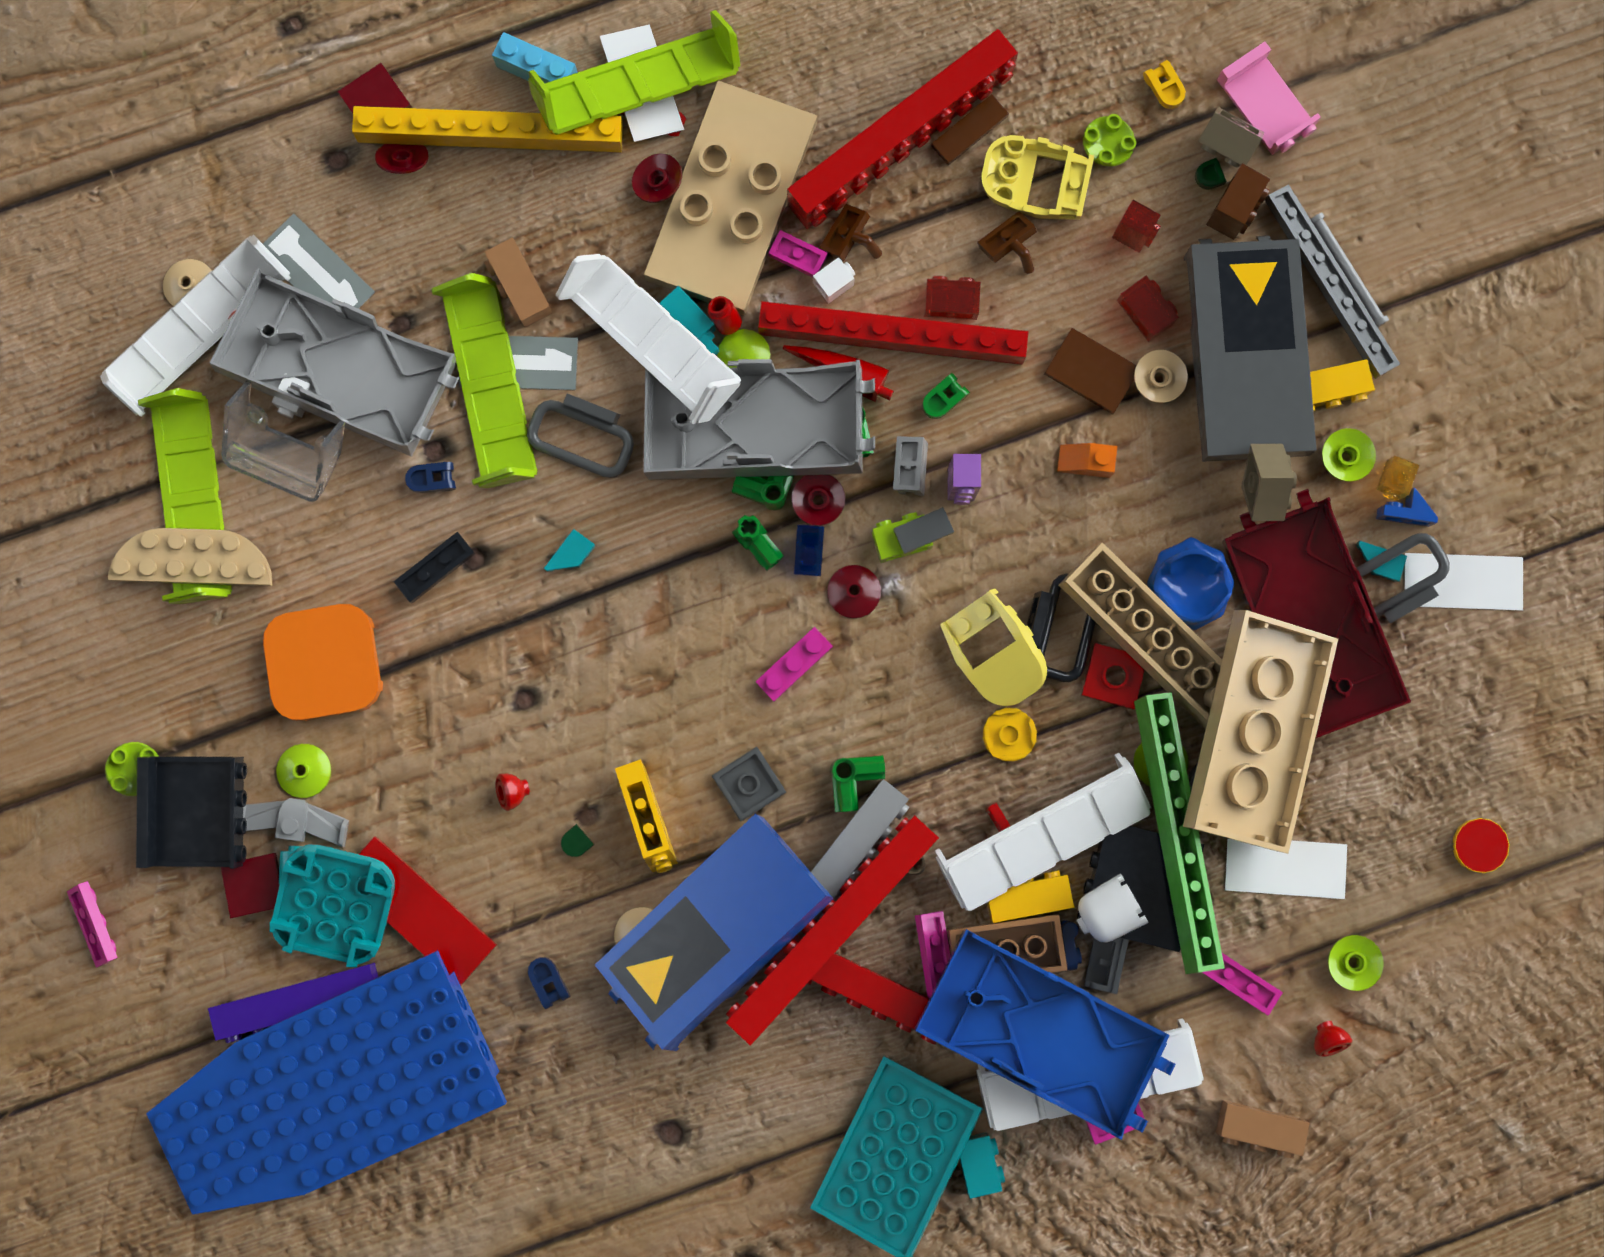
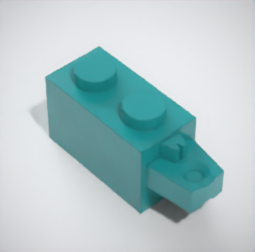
[659,285,720,355]

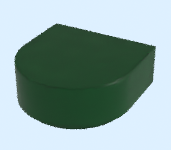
[1195,158,1227,190]
[561,824,595,857]

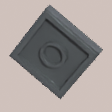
[712,747,786,821]

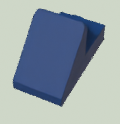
[1376,488,1438,527]

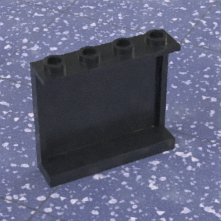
[136,756,247,869]
[1077,826,1205,952]

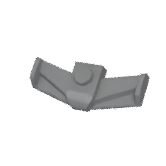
[243,798,349,847]

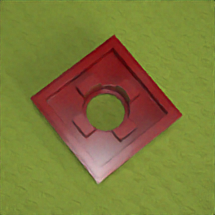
[1081,643,1145,710]

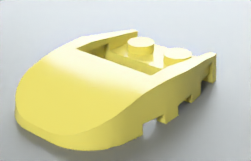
[982,135,1094,220]
[940,589,1047,706]

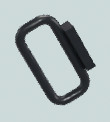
[1027,573,1096,682]

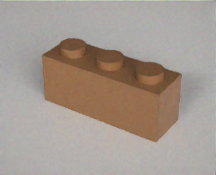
[484,237,553,327]
[1215,1100,1310,1159]

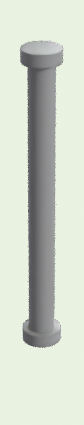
[1311,212,1389,327]

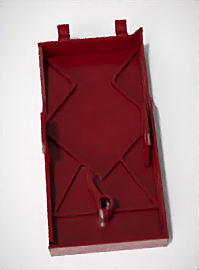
[1222,489,1411,739]

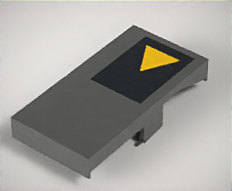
[1184,236,1317,462]

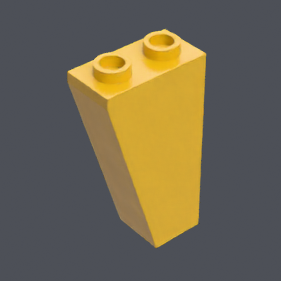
[615,759,678,873]

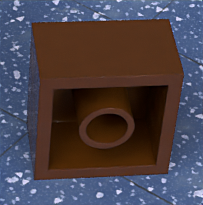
[1206,163,1270,240]

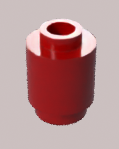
[708,296,742,335]

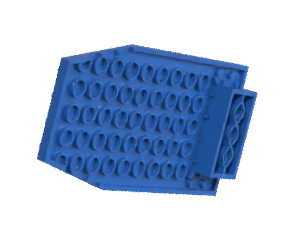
[146,950,507,1215]

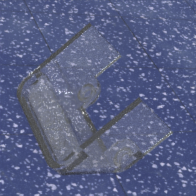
[221,380,345,502]

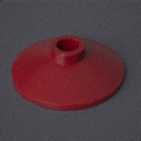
[375,144,429,174]
[632,153,682,203]
[792,474,845,526]
[827,565,881,619]

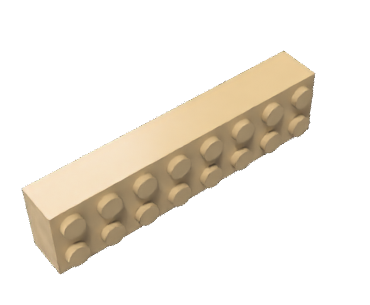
[1059,543,1222,729]

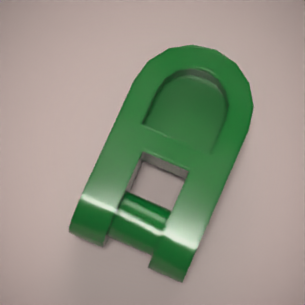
[922,373,970,419]

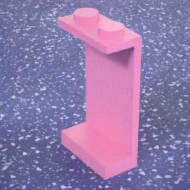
[1217,42,1321,155]

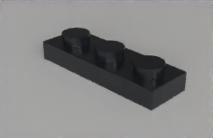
[393,532,475,604]

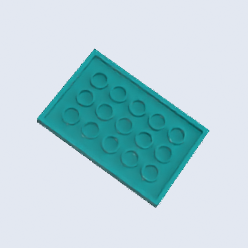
[810,1056,984,1257]

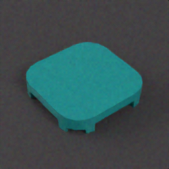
[270,844,395,967]

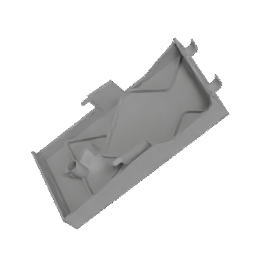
[210,269,460,457]
[643,359,875,480]

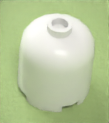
[1077,873,1149,943]

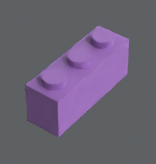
[948,454,981,505]

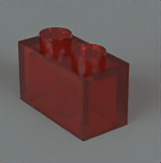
[1112,200,1161,253]
[1117,275,1179,342]
[924,276,981,320]

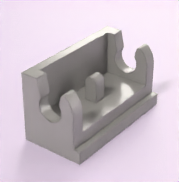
[893,436,928,496]

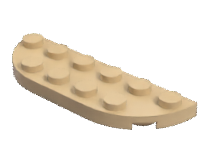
[108,528,272,586]

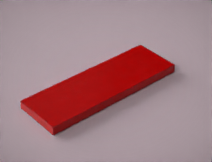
[359,836,497,986]

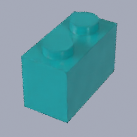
[960,1132,1005,1199]

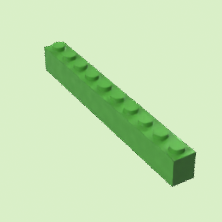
[1134,692,1225,974]

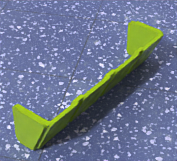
[528,10,740,135]
[431,273,537,488]
[138,388,232,604]

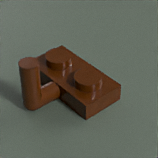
[819,204,882,261]
[977,211,1037,274]

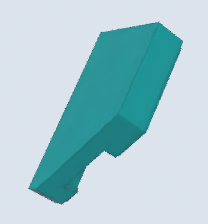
[544,529,596,572]
[1356,540,1407,582]

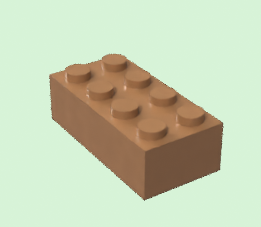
[947,914,1067,973]

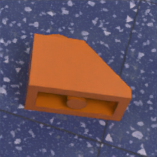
[1057,443,1117,478]

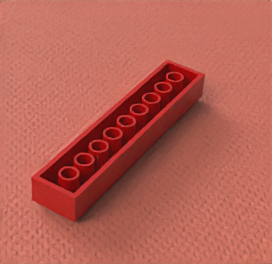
[787,29,1018,229]

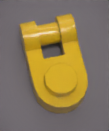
[1143,60,1186,109]

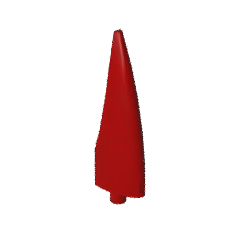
[783,345,894,402]

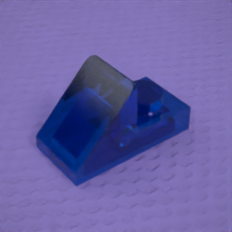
[794,524,824,576]

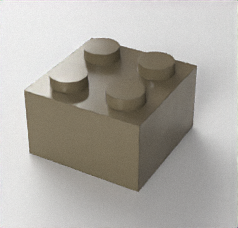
[1199,107,1264,168]
[1241,444,1297,521]

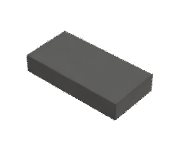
[893,507,954,554]

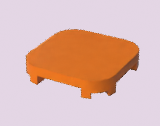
[263,604,383,721]

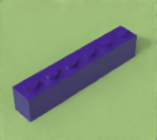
[208,963,378,1043]

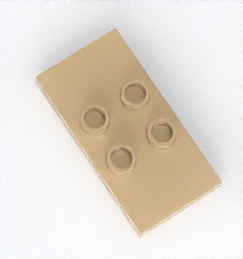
[644,81,817,316]
[1183,610,1338,854]

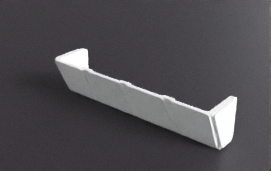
[100,234,291,417]
[556,254,741,424]
[935,753,1151,911]
[976,1018,1204,1131]

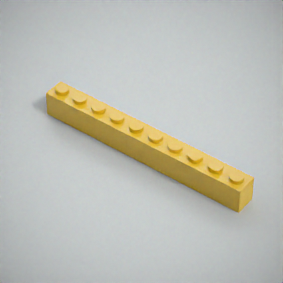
[352,106,623,153]

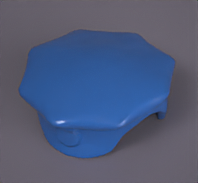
[1147,537,1234,631]

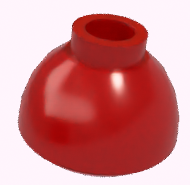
[495,773,530,811]
[1314,1021,1353,1057]

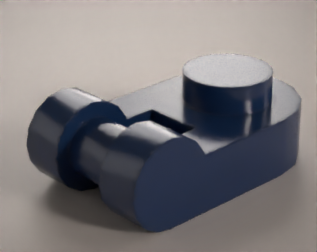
[405,462,456,493]
[1060,920,1082,972]
[528,957,571,1009]

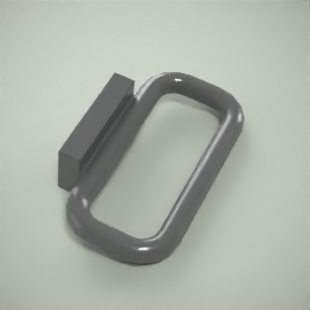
[527,394,634,478]
[1357,533,1450,623]

